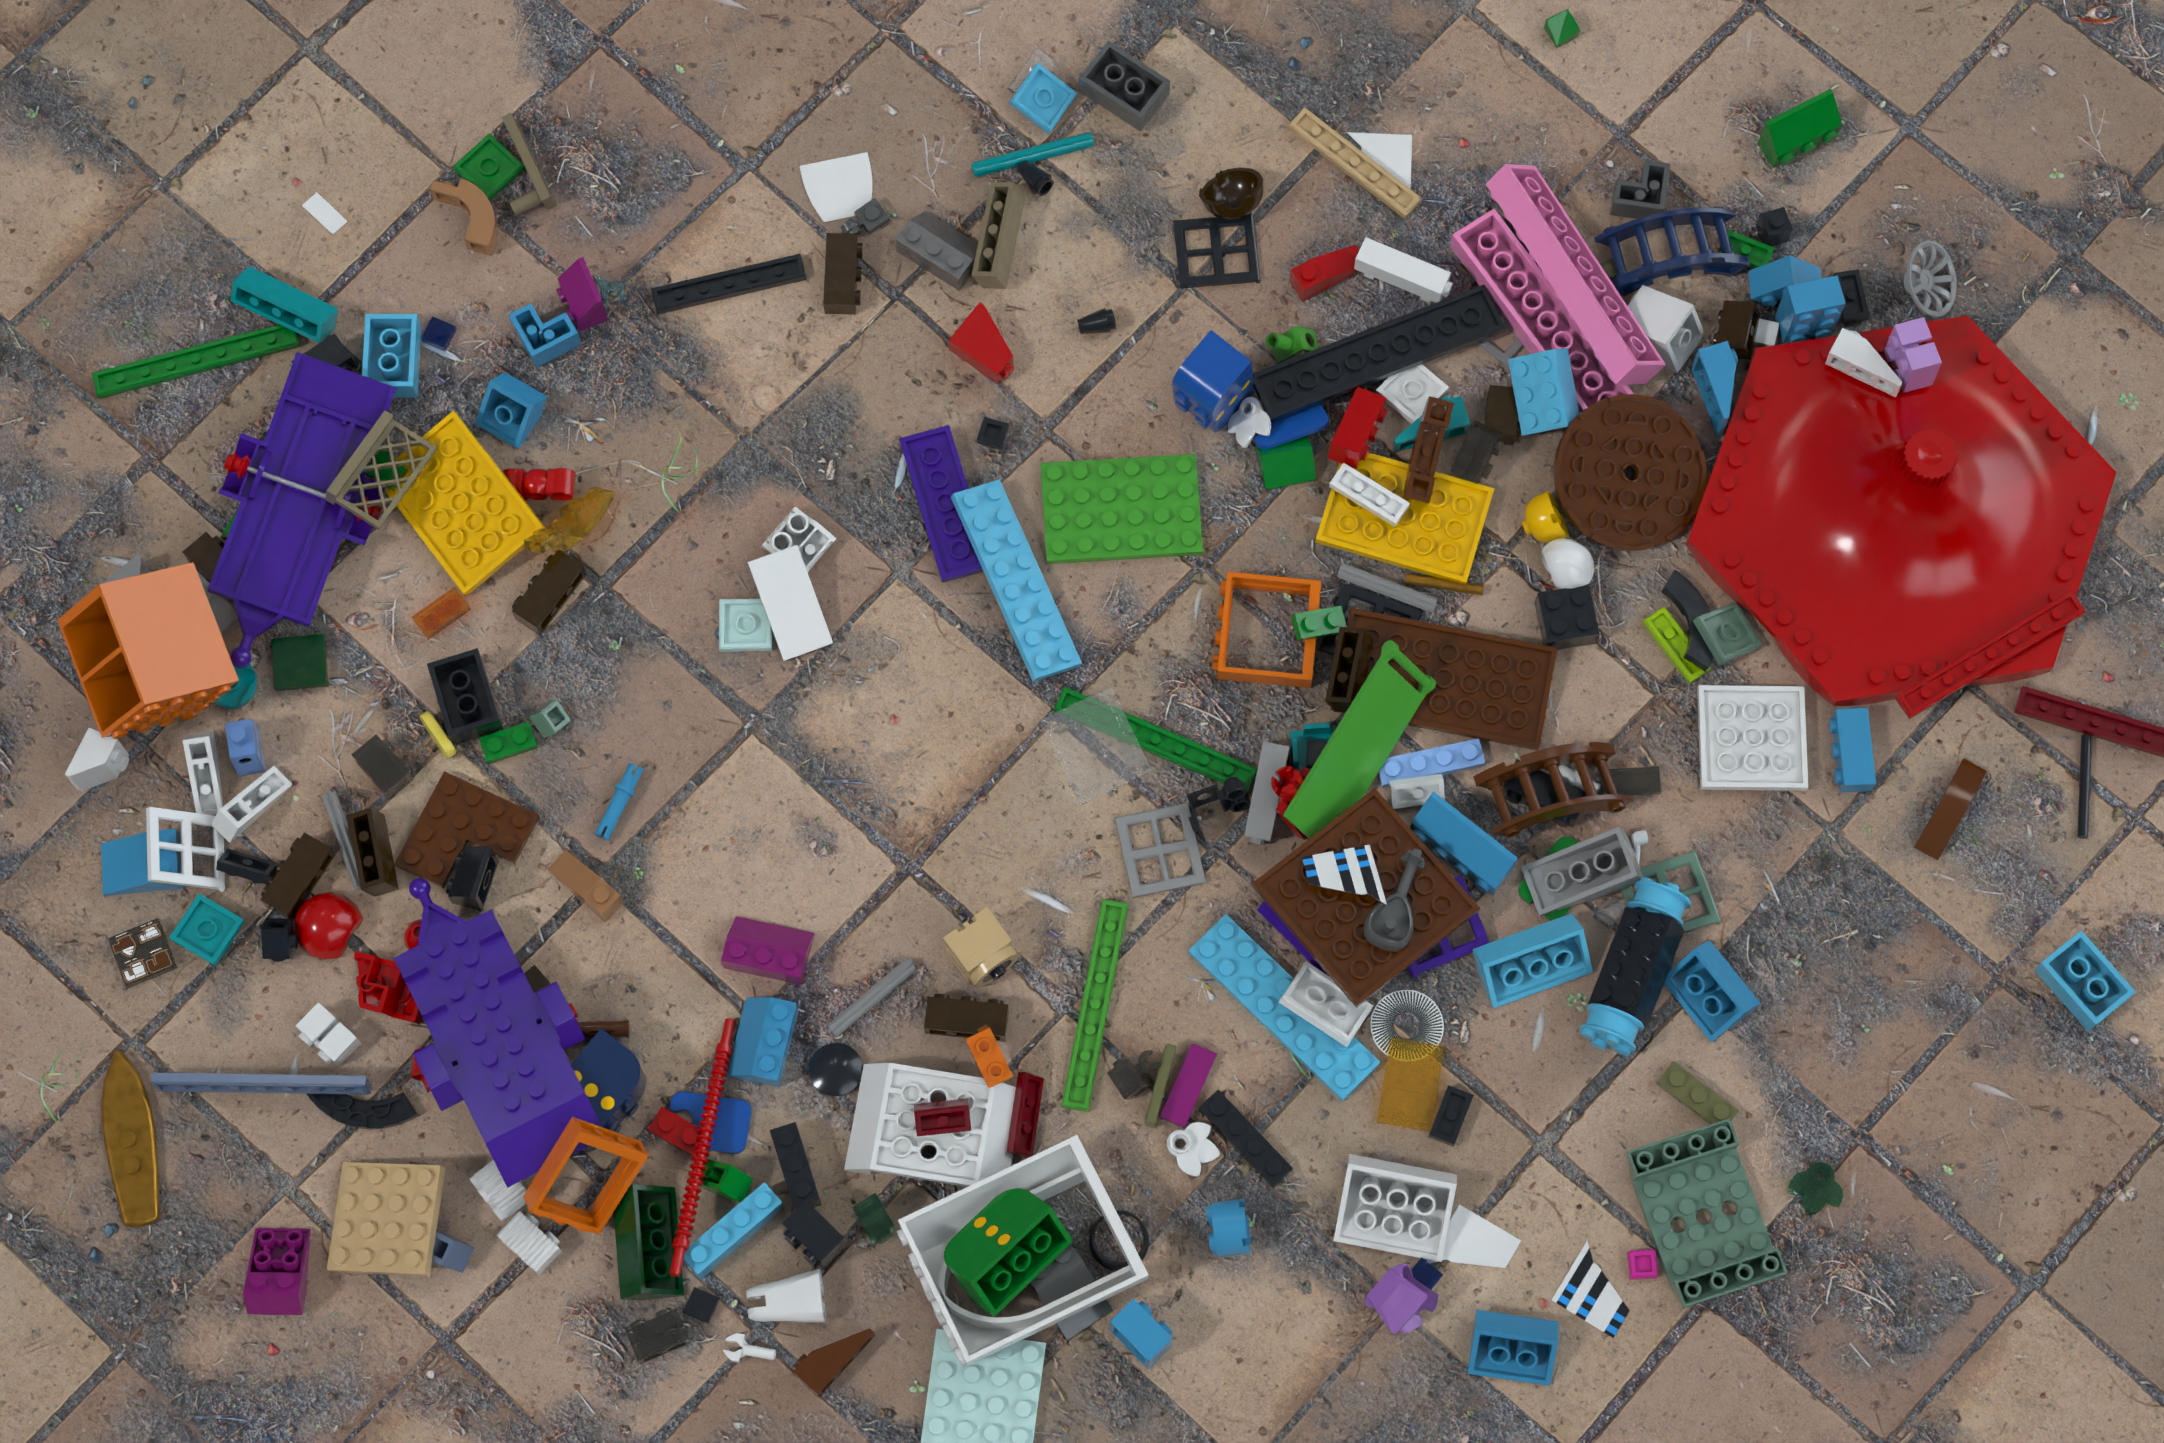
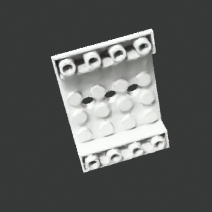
[844,1063,1016,1187]

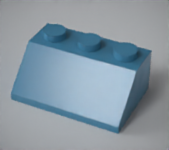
[1664,940,1761,1042]
[727,997,799,1088]
[1467,1310,1559,1386]

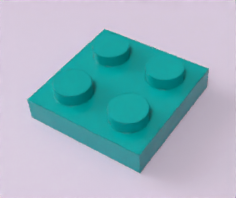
[169,894,245,967]

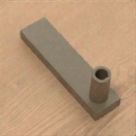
[502,112,557,216]

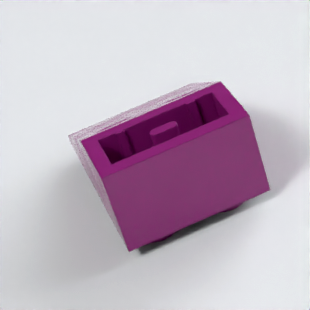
[243,1228,311,1315]

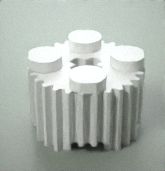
[470,1160,527,1222]

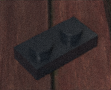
[1833,269,1870,324]
[216,848,278,884]
[1428,1085,1474,1147]

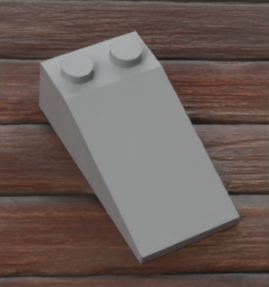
[1521,827,1643,916]

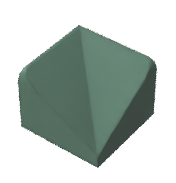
[529,699,571,738]

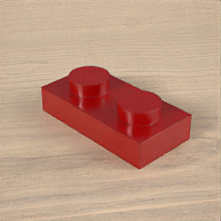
[648,1106,700,1157]

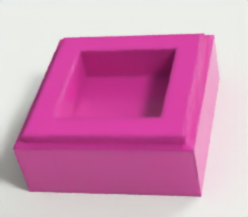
[1627,1250,1658,1280]

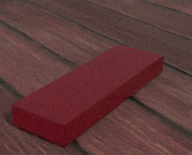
[1007,1072,1044,1158]

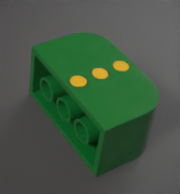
[944,1188,1073,1317]

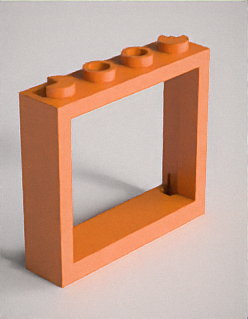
[1212,571,1321,688]

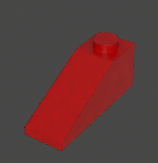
[1290,245,1360,302]

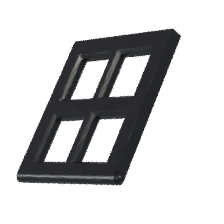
[1173,213,1261,289]
[1319,583,1422,655]

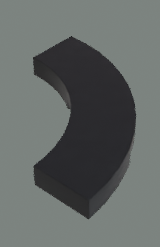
[1661,570,1713,672]
[307,1092,418,1129]

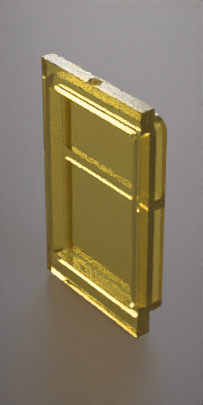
[1376,1037,1444,1132]

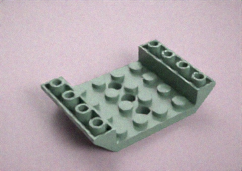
[1626,1118,1788,1308]

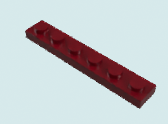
[2014,686,2164,758]

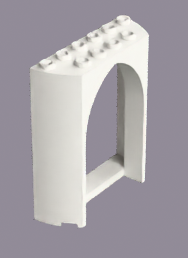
[896,1135,1149,1366]

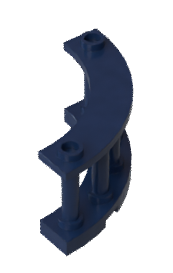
[1594,206,1750,297]

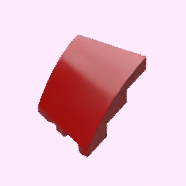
[354,951,422,1025]

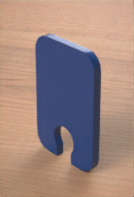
[1253,403,1329,450]
[669,1092,752,1154]

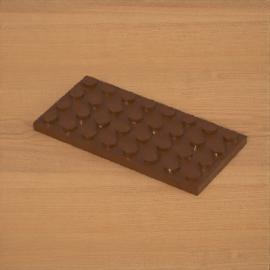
[1330,608,1558,751]

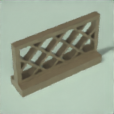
[325,410,437,530]

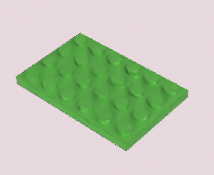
[1040,454,1203,564]

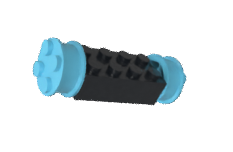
[1579,877,1691,1056]

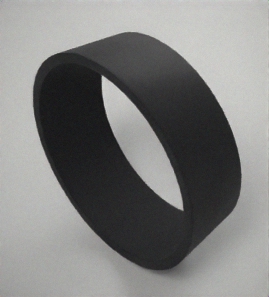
[1089,1210,1149,1271]

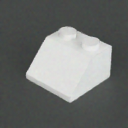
[64,728,129,791]

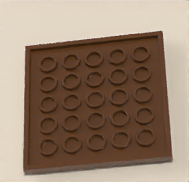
[1252,788,1480,1008]

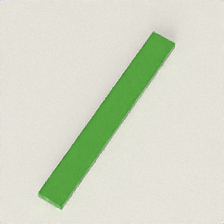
[1062,899,1128,1112]

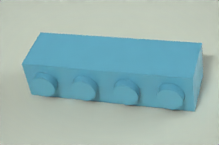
[684,1182,784,1280]

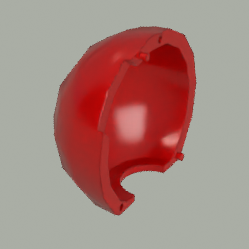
[294,892,363,960]

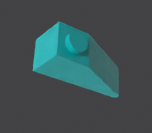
[1393,396,1470,453]

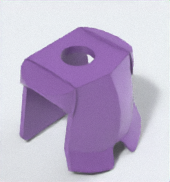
[1365,1263,1439,1334]

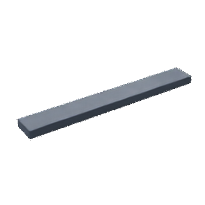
[151,1073,372,1095]

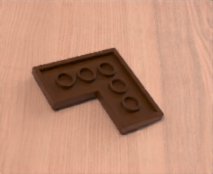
[395,771,540,888]

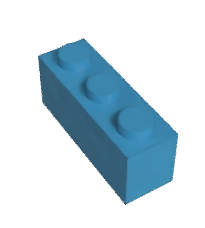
[1828,708,1876,793]

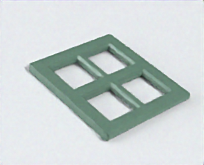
[1621,850,1721,933]

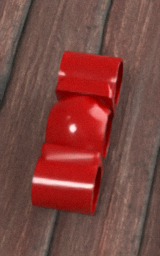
[503,468,576,501]

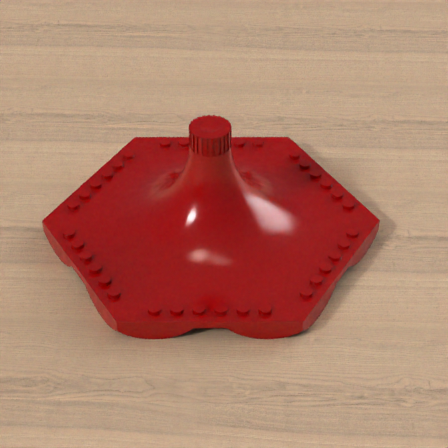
[1686,316,2117,706]

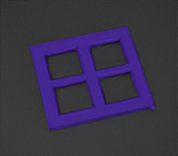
[1408,875,1490,978]

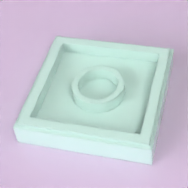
[719,598,772,652]

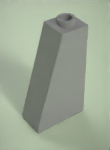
[1244,741,1290,845]

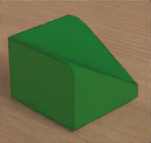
[1544,9,1580,48]

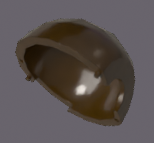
[1199,167,1263,220]

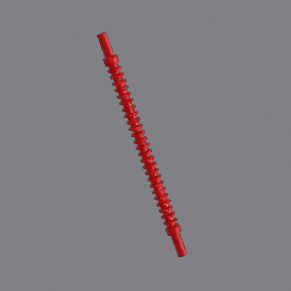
[669,1018,736,1277]

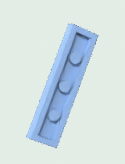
[1378,738,1485,788]

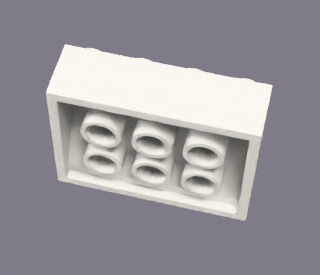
[1333,1154,1457,1262]

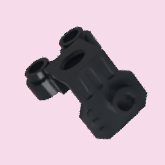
[1187,777,1251,842]

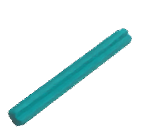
[971,132,1094,177]

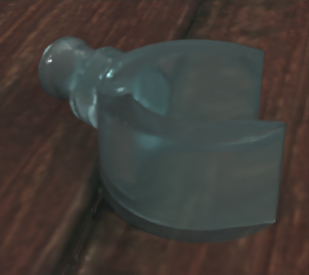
[595,275,626,305]

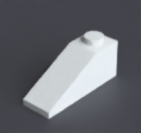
[1825,328,1902,397]
[182,730,223,815]
[211,766,292,843]

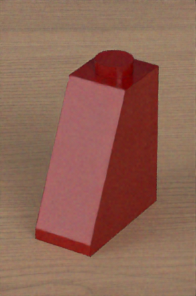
[948,302,1014,384]

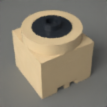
[943,907,1019,988]

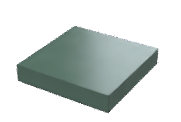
[1693,602,1763,666]

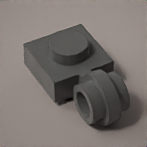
[841,198,890,236]

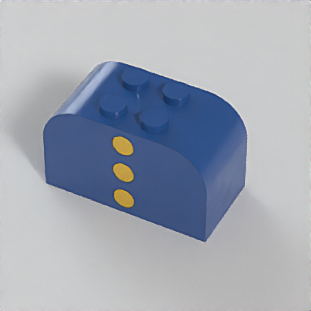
[1172,330,1254,433]

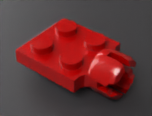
[1271,766,1310,840]

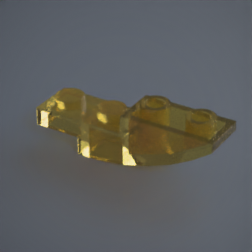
[523,487,615,553]

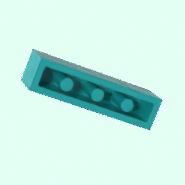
[230,266,339,343]

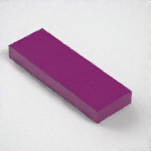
[1160,1043,1217,1129]

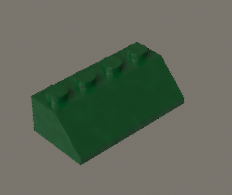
[614,1184,684,1301]

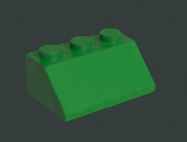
[1757,89,1842,168]

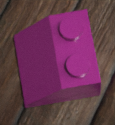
[556,257,608,332]

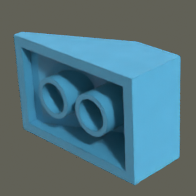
[1691,341,1738,438]
[101,829,184,896]

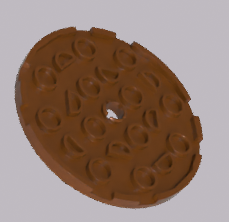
[1553,394,1707,551]

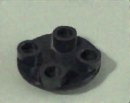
[809,1043,863,1096]

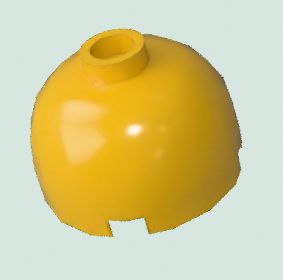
[1522,490,1569,544]

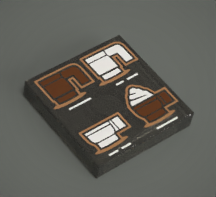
[107,918,178,989]

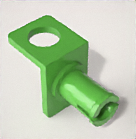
[1265,326,1319,363]

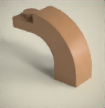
[430,179,498,256]

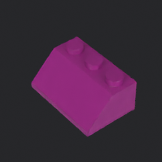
[721,916,814,985]

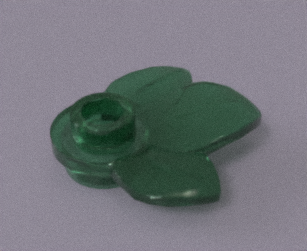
[1787,1162,1843,1216]

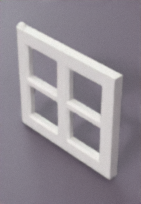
[146,807,225,892]

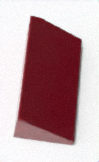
[914,1099,971,1137]

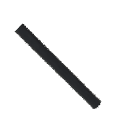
[2077,734,2092,839]

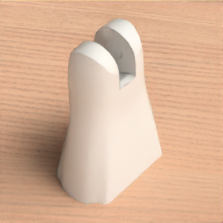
[746,1269,826,1322]

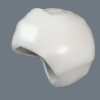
[1541,538,1594,589]

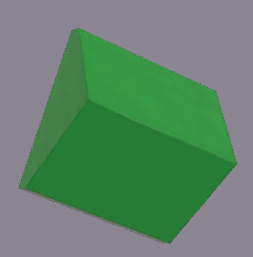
[1254,436,1316,491]

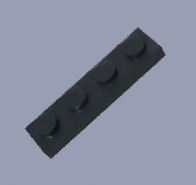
[1198,1089,1293,1188]

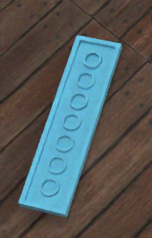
[951,479,1082,682]
[1188,914,1381,1102]

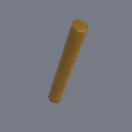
[1405,573,1484,596]

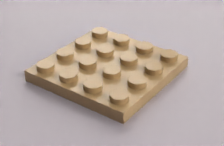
[327,1162,445,1276]

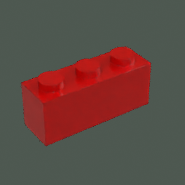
[1327,387,1388,469]

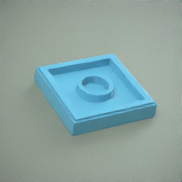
[1008,63,1077,134]

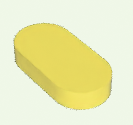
[419,711,456,759]

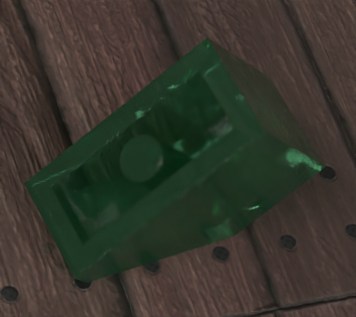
[852,1193,895,1245]

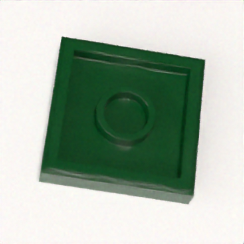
[272,634,328,691]

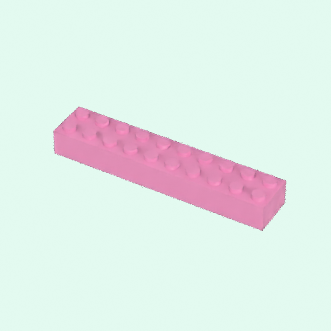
[1486,164,1666,384]
[1450,208,1634,412]

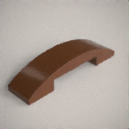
[1403,396,1454,504]
[1914,758,1987,860]

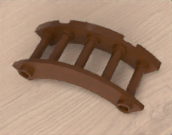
[1473,742,1634,838]

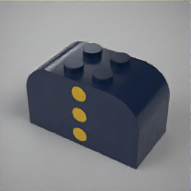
[571,1028,646,1153]

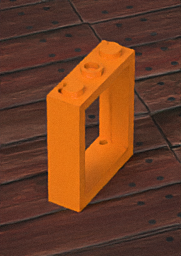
[523,1117,649,1235]

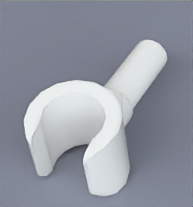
[1631,830,1648,864]

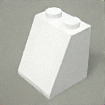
[1628,285,1705,373]

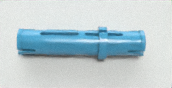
[594,763,644,841]

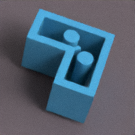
[1748,255,1821,306]
[509,303,581,368]

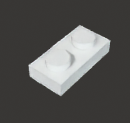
[1389,774,1445,809]

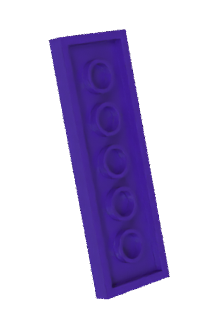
[899,425,983,583]

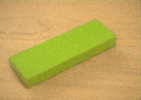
[1642,607,1711,685]

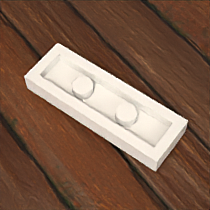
[1329,463,1410,527]

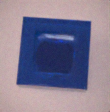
[421,316,457,352]
[1411,1257,1443,1290]

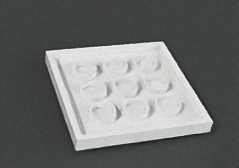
[1697,685,1808,791]

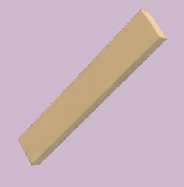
[1288,107,1422,219]

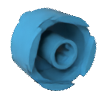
[1206,1199,1251,1257]

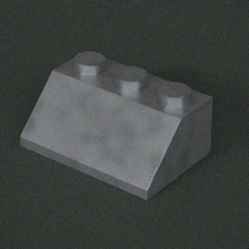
[895,211,978,291]

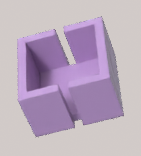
[1884,317,1942,393]

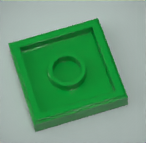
[453,134,525,201]

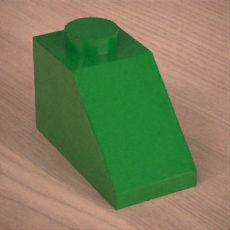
[689,1159,753,1203]

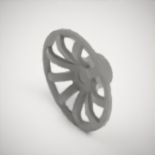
[1904,240,1957,317]

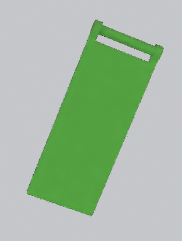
[1283,640,1436,839]

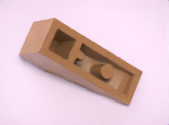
[547,850,624,922]

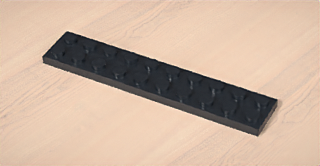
[1253,284,1506,422]

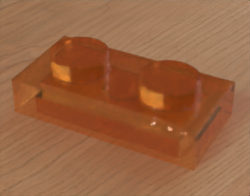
[412,587,471,640]

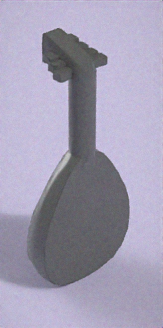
[1363,848,1425,952]

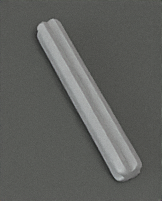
[1337,564,1437,612]
[323,791,361,890]
[828,959,916,1036]

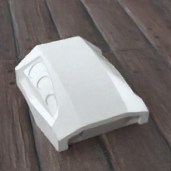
[761,507,837,573]

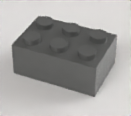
[1079,41,1170,131]

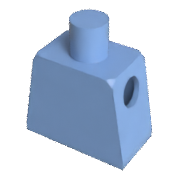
[225,719,265,777]

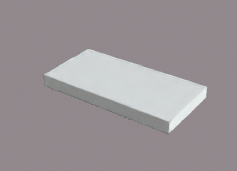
[748,545,833,661]

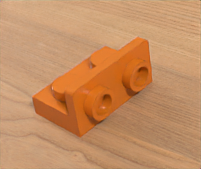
[966,1025,1013,1088]

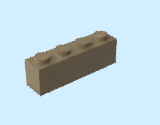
[971,182,1026,289]

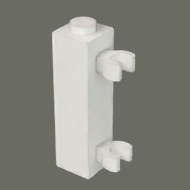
[1354,237,1453,303]

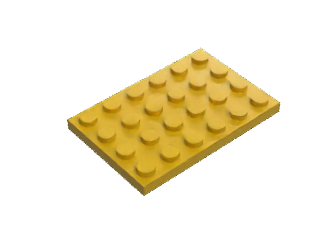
[385,411,546,596]
[1315,453,1494,584]

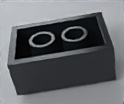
[427,648,503,745]

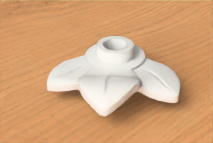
[1228,397,1271,448]
[1167,1122,1220,1177]

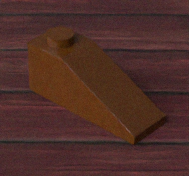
[793,1328,875,1398]

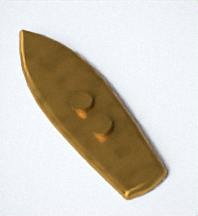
[102,1049,159,1227]

